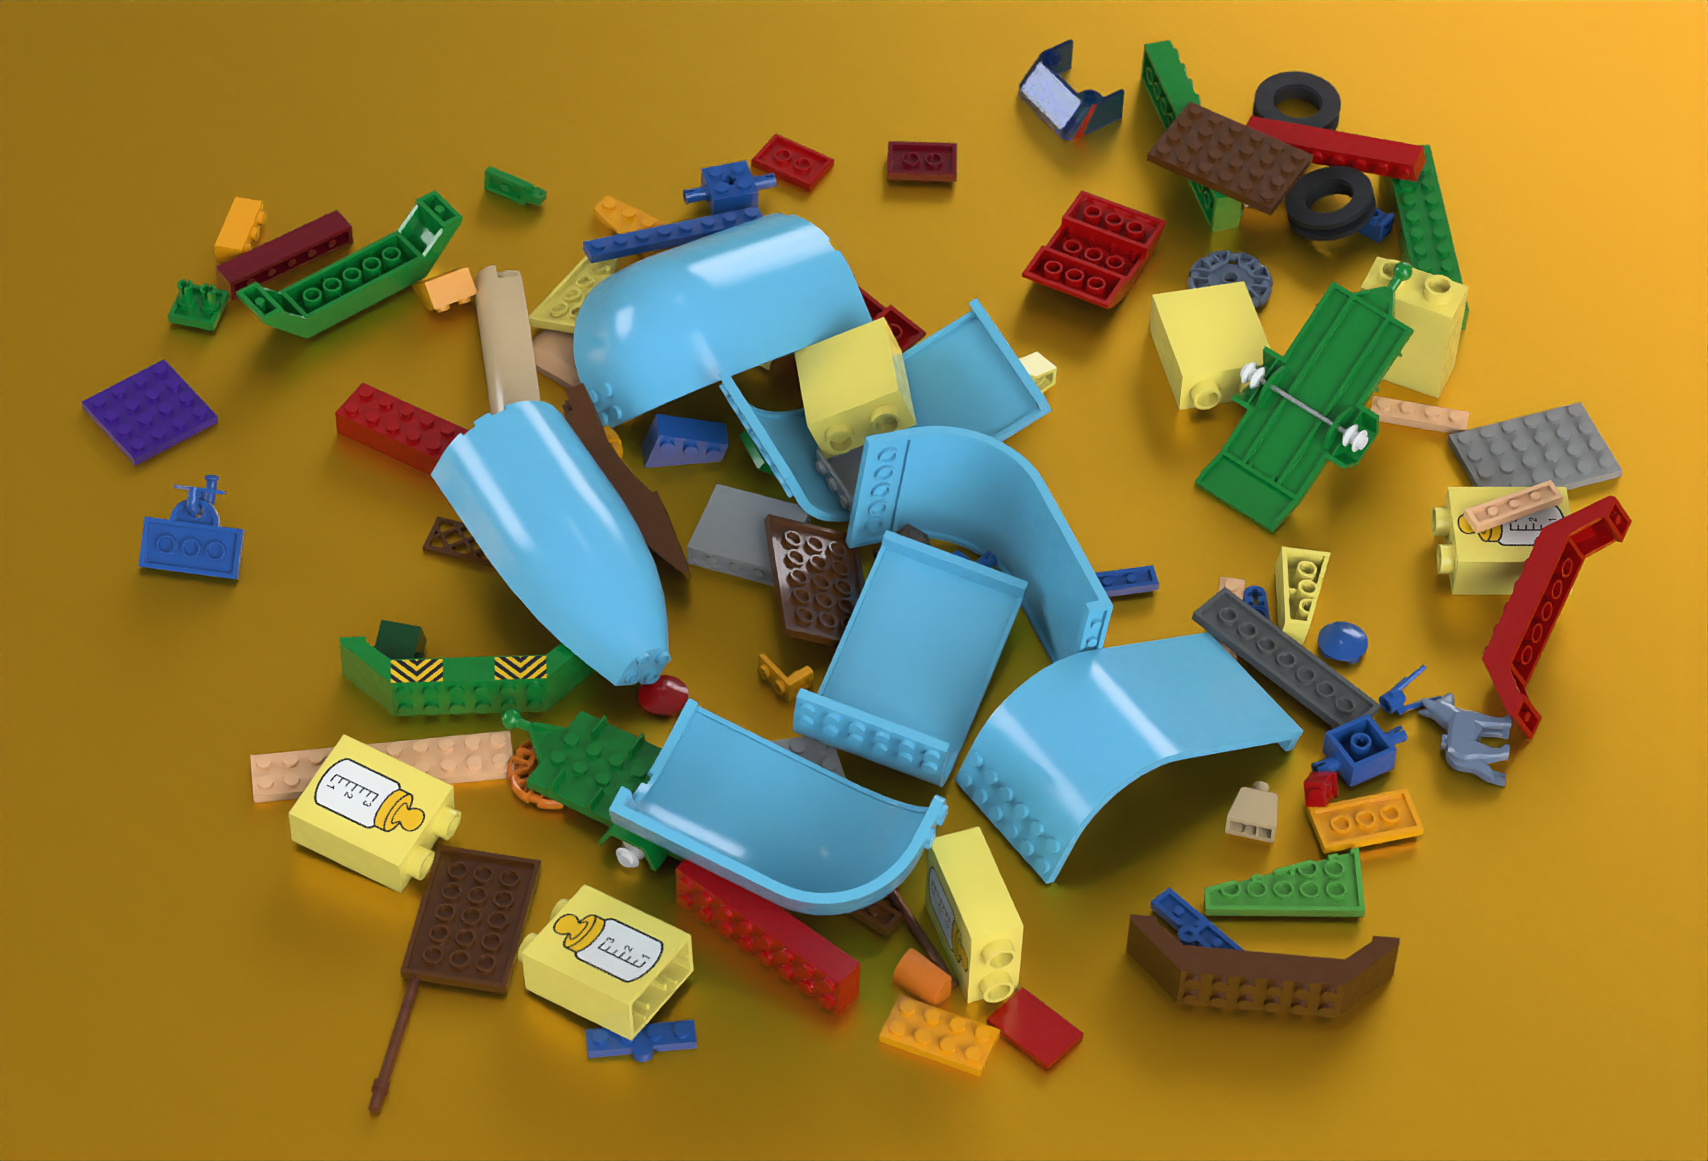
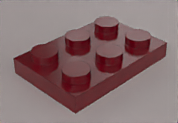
[887,141,957,182]

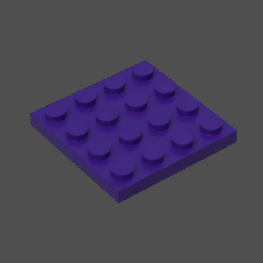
[82,359,218,466]

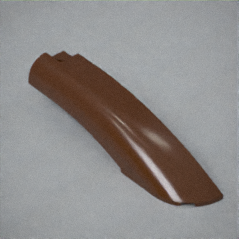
[562,383,692,579]

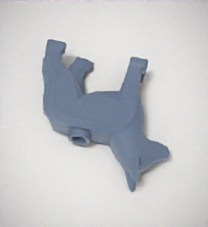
[1418,693,1512,786]

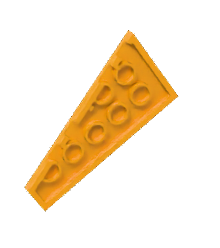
[594,195,680,260]

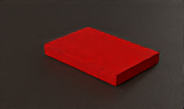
[751,133,834,192]
[986,987,1084,1071]

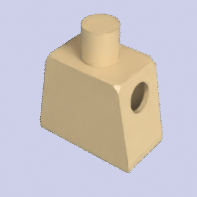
[1225,781,1278,843]

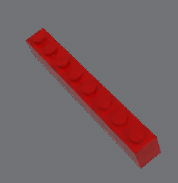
[1246,116,1426,182]

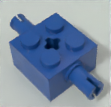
[683,160,776,215]
[1311,714,1407,787]

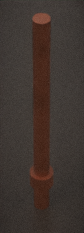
[885,887,959,989]
[368,977,420,1112]

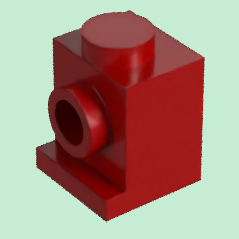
[1303,772,1339,807]

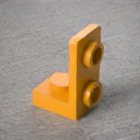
[757,653,814,702]

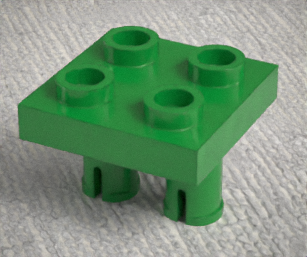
[168,279,230,331]

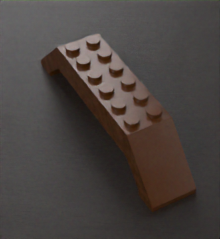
[1126,914,1400,1017]

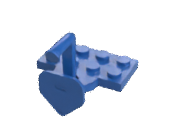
[138,475,245,579]

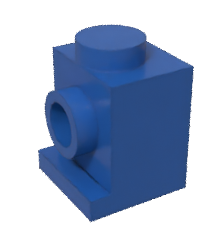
[1358,208,1394,244]

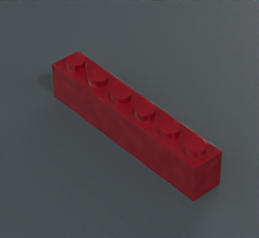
[215,210,353,300]

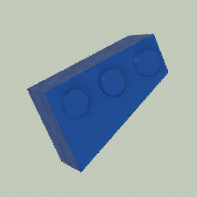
[641,414,729,468]

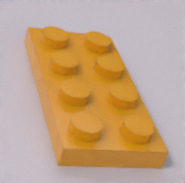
[1307,788,1424,854]
[879,995,1000,1077]

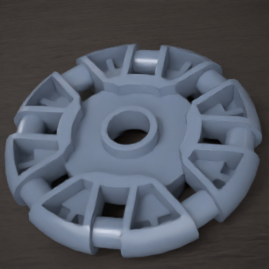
[1188,250,1273,308]

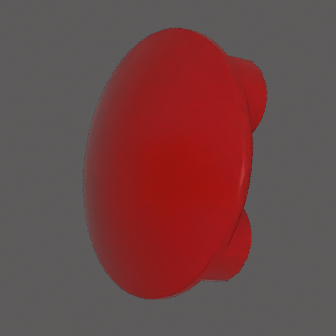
[638,675,689,718]

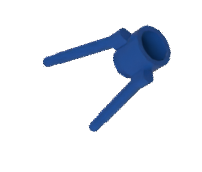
[1379,665,1442,716]

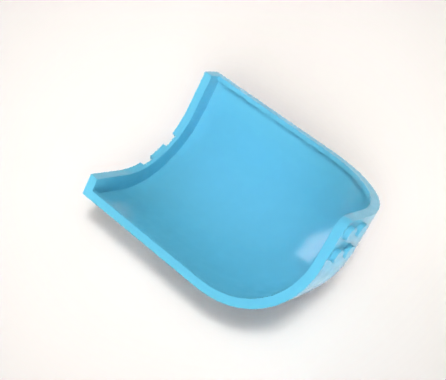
[573,213,872,428]
[609,698,949,915]

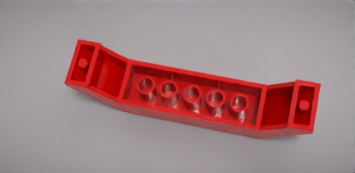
[1482,495,1632,740]

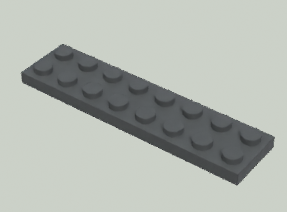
[1192,587,1381,728]

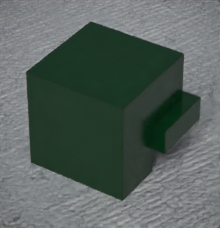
[374,620,427,659]

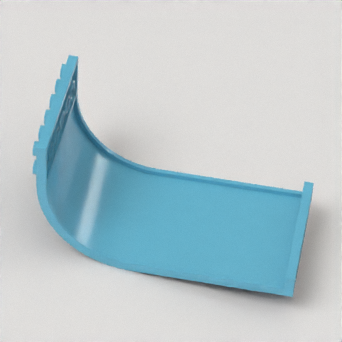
[718,298,1052,522]
[846,426,1113,664]
[793,530,1028,787]
[954,632,1303,884]

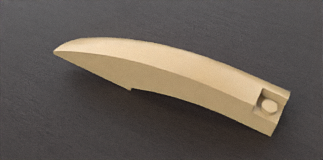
[473,265,540,415]

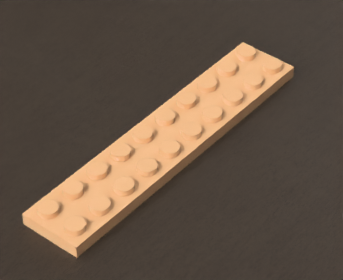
[250,731,515,803]

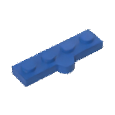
[1150,887,1243,950]
[585,1020,697,1062]

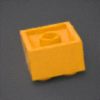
[412,267,477,313]

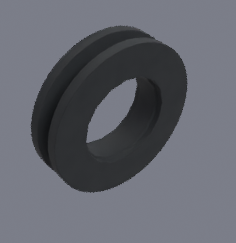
[1253,71,1341,130]
[1285,166,1376,241]

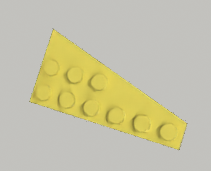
[528,237,621,334]

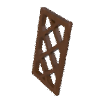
[423,516,494,568]

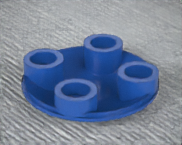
[1318,622,1368,664]

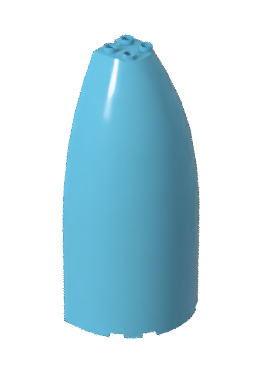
[431,401,671,686]

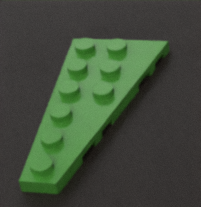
[1204,847,1365,917]

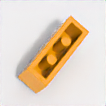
[215,197,266,263]

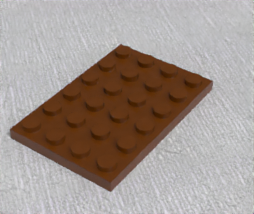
[1147,101,1313,216]
[764,514,865,647]
[400,845,542,994]

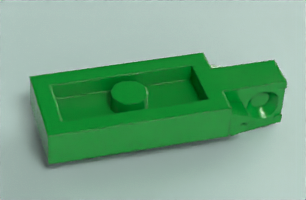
[484,166,547,206]

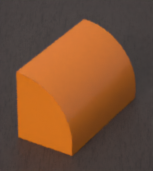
[892,947,952,1008]

